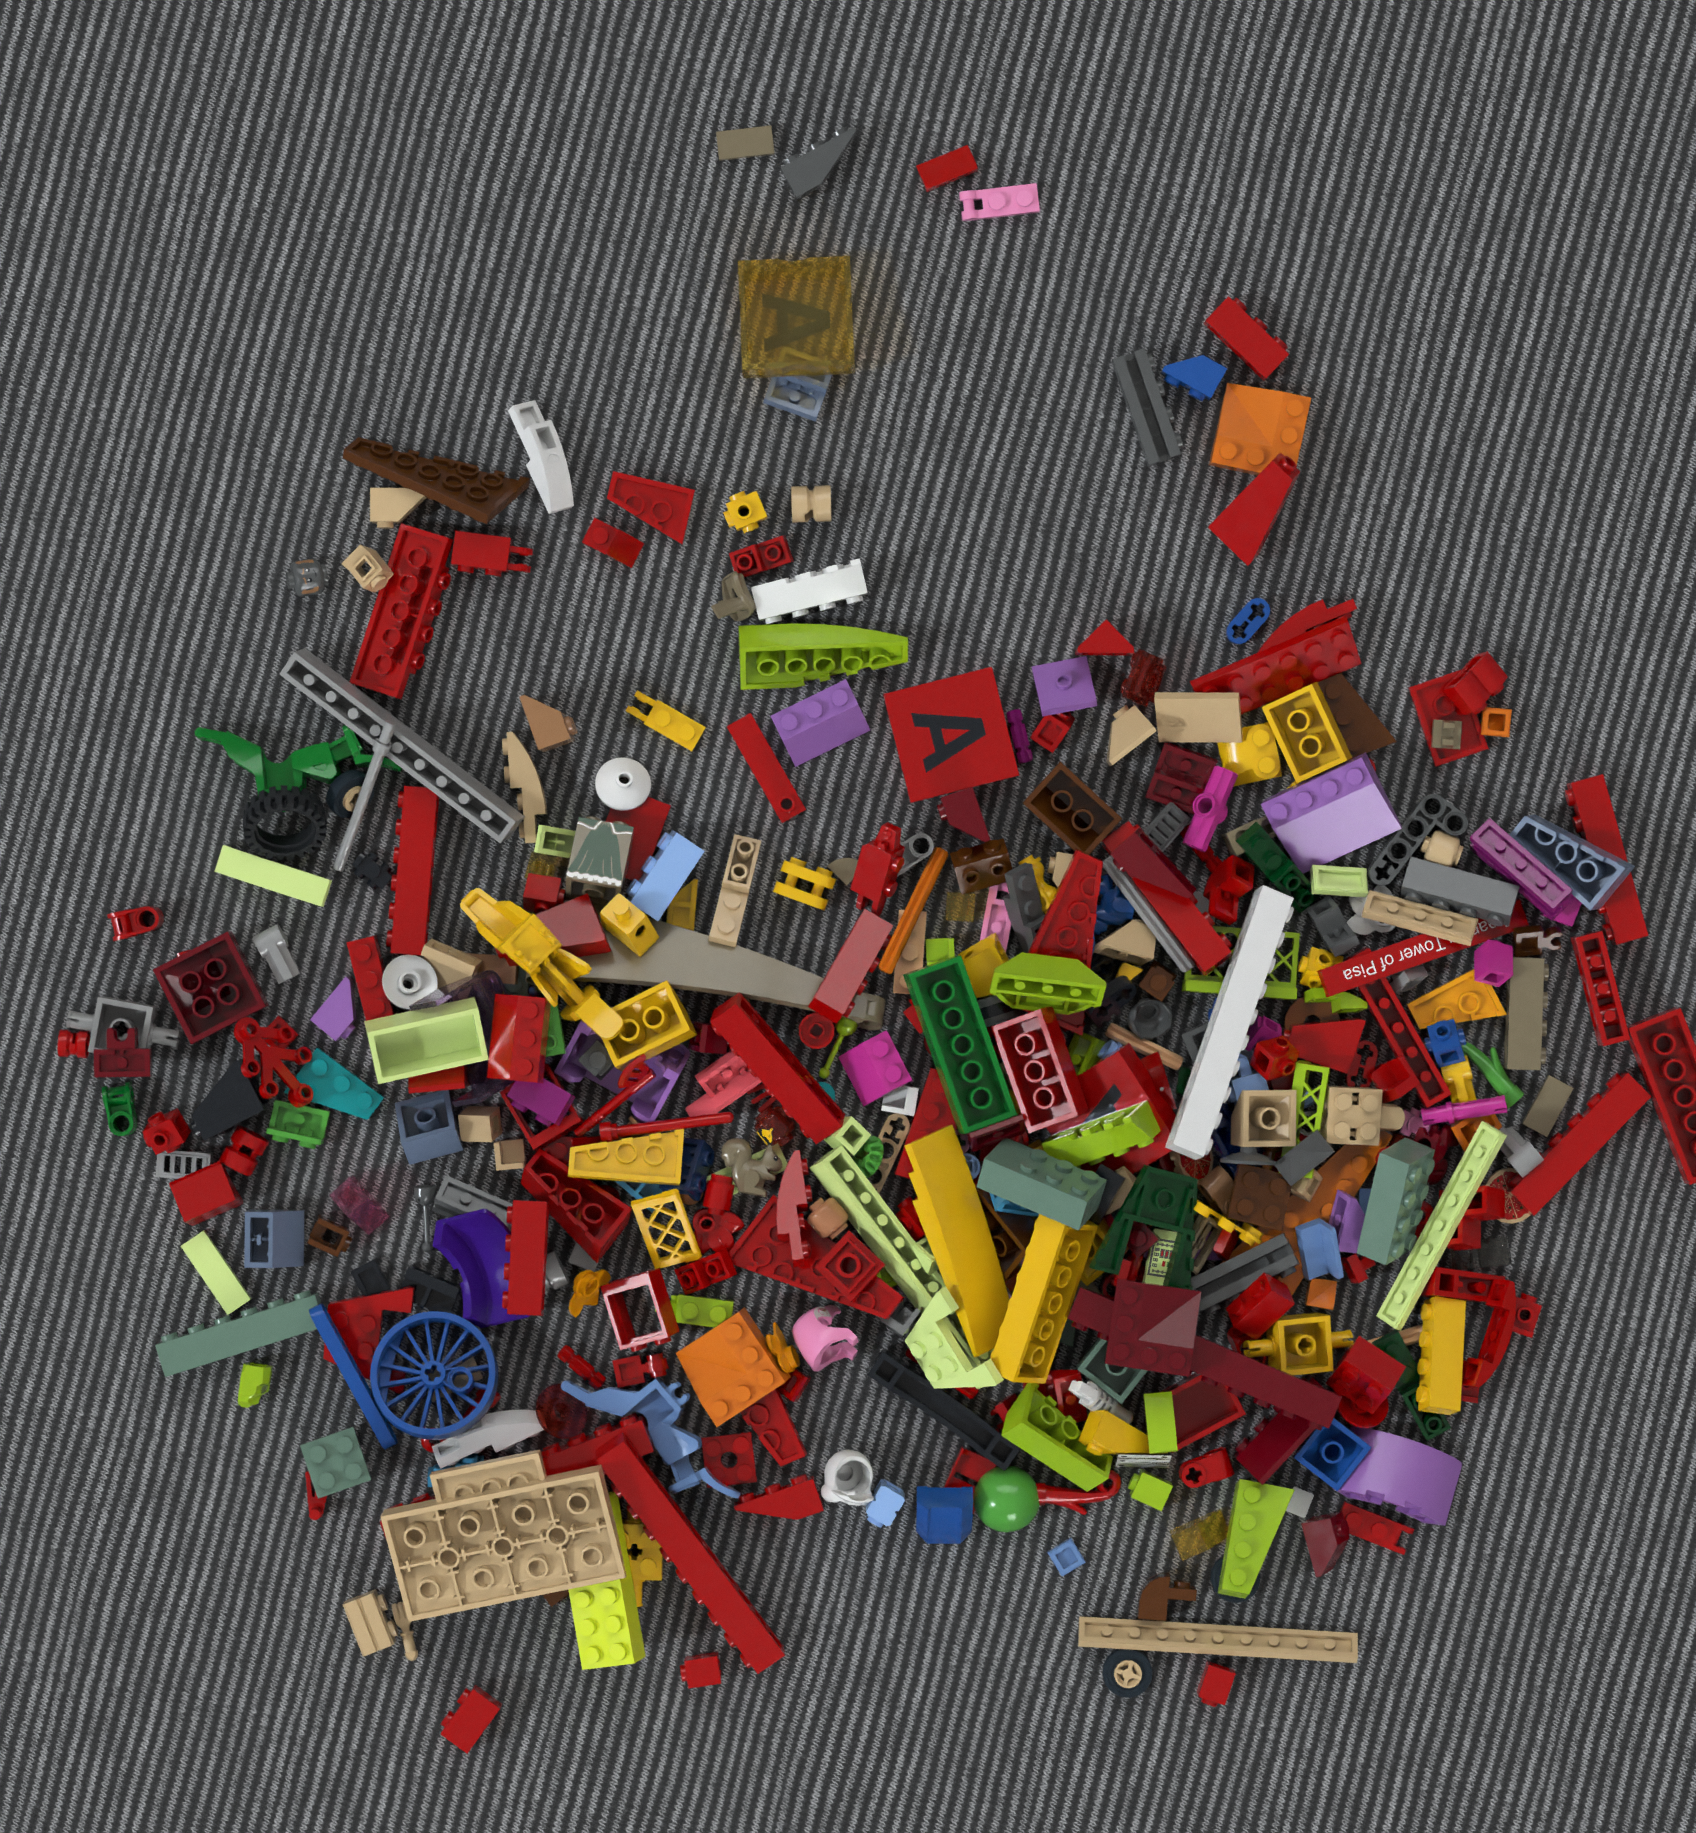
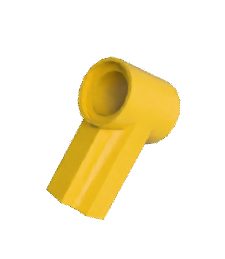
[1441,1055,1477,1104]

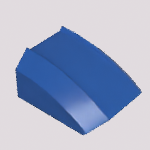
[916,1486,973,1544]

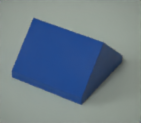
[1293,1418,1372,1491]

